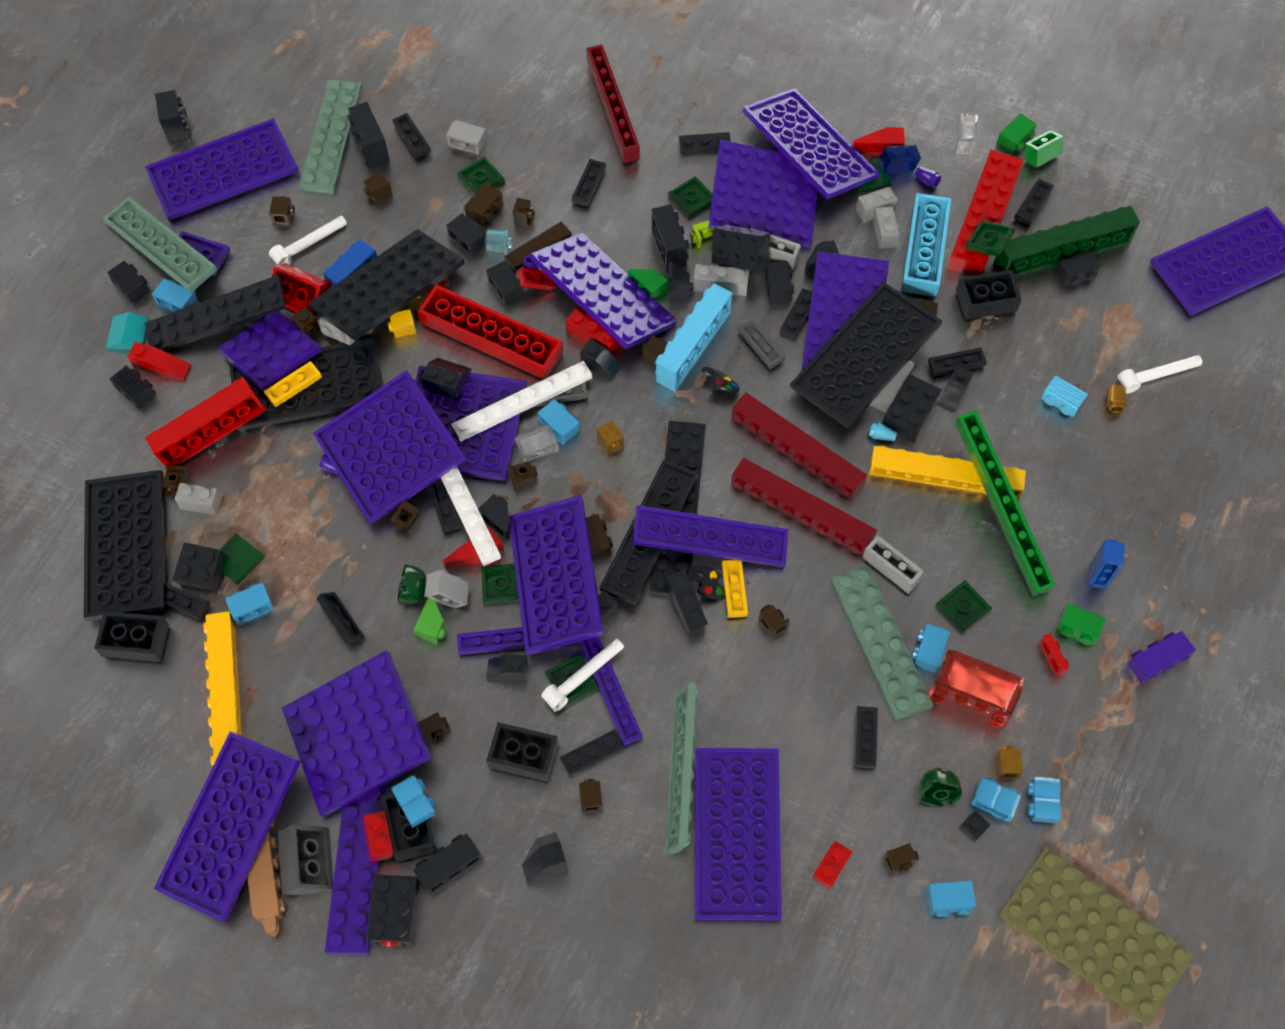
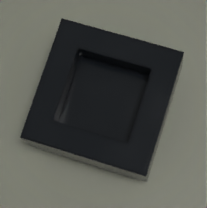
[960,810,991,841]

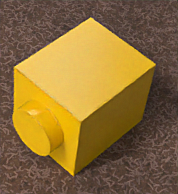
[387,309,417,338]

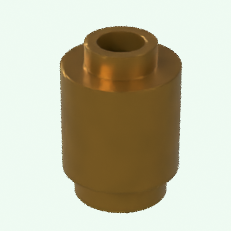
[1107,384,1126,413]

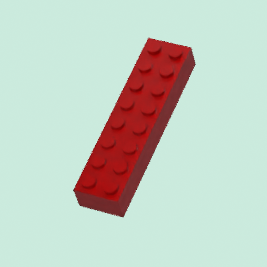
[947,150,1024,276]
[418,284,564,380]

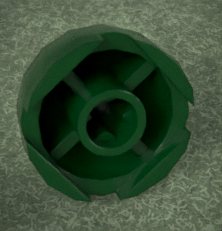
[397,564,426,604]
[919,767,962,807]

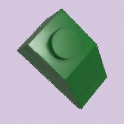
[628,269,668,300]

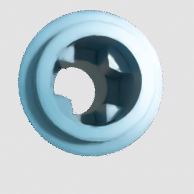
[868,421,897,442]

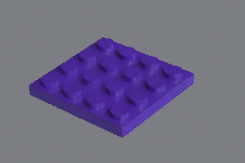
[218,311,321,391]

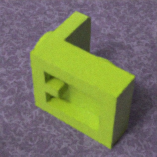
[690,220,713,248]

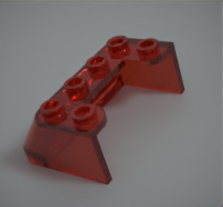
[929,650,1026,728]

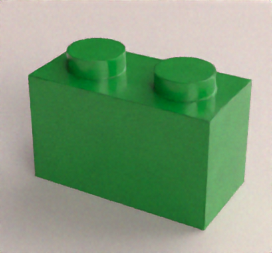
[996,113,1037,155]
[1025,130,1063,168]
[1056,603,1106,646]

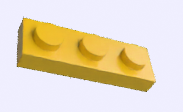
[264,361,322,407]
[721,560,748,618]

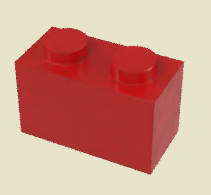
[362,811,393,863]

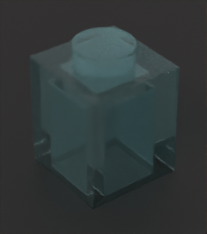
[485,229,512,255]

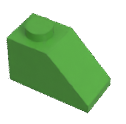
[414,598,447,645]

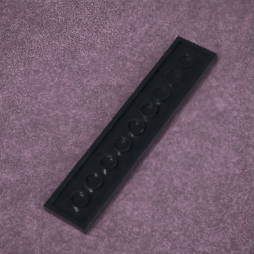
[650,421,706,597]

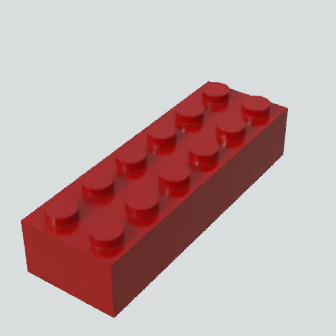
[145,377,266,466]

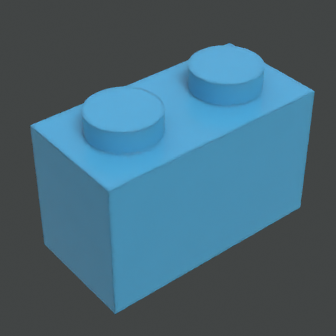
[152,278,199,312]
[538,399,580,445]
[225,583,275,625]
[912,624,950,673]
[926,881,976,917]

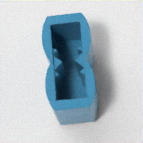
[391,775,436,828]
[1027,777,1061,823]
[970,778,1021,822]

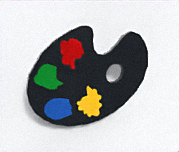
[701,367,740,393]
[687,565,725,599]

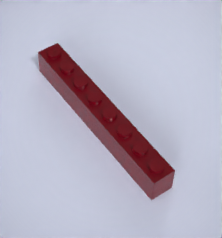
[586,44,640,163]
[732,392,867,499]
[731,457,877,555]

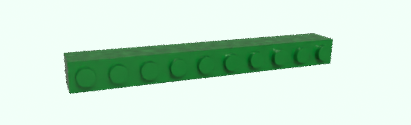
[955,410,1056,597]

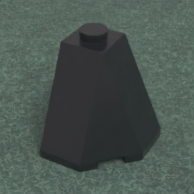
[522,832,568,886]

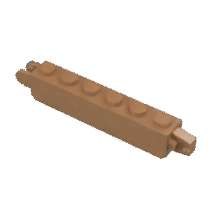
[247,821,286,938]

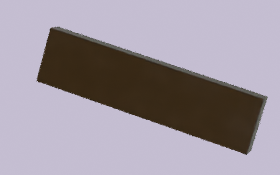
[504,221,572,271]

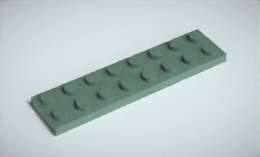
[299,79,363,194]
[102,197,218,293]
[832,566,933,721]
[665,682,698,854]

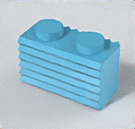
[1041,375,1088,417]

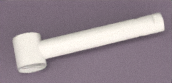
[269,215,347,265]
[1117,355,1202,393]
[541,638,624,712]

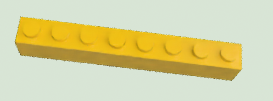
[869,446,1026,499]
[203,611,242,767]

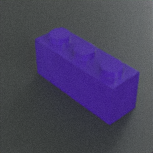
[1127,631,1196,684]

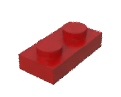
[517,268,555,291]
[1039,633,1069,678]
[813,840,853,889]

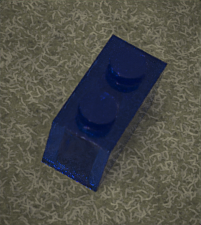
[878,145,921,174]

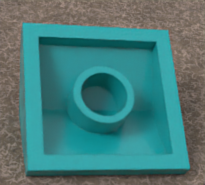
[106,312,150,350]

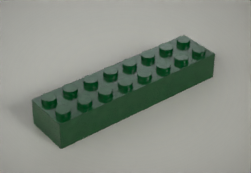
[993,206,1140,276]

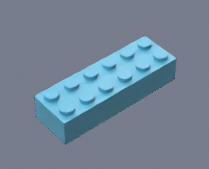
[901,193,951,297]
[655,283,732,392]

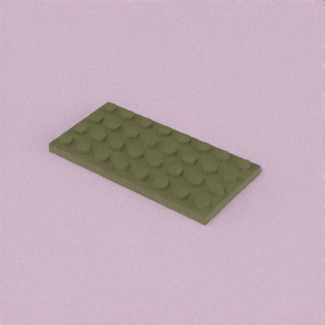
[998,847,1194,1027]

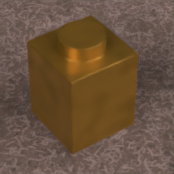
[596,420,624,454]
[996,746,1023,778]

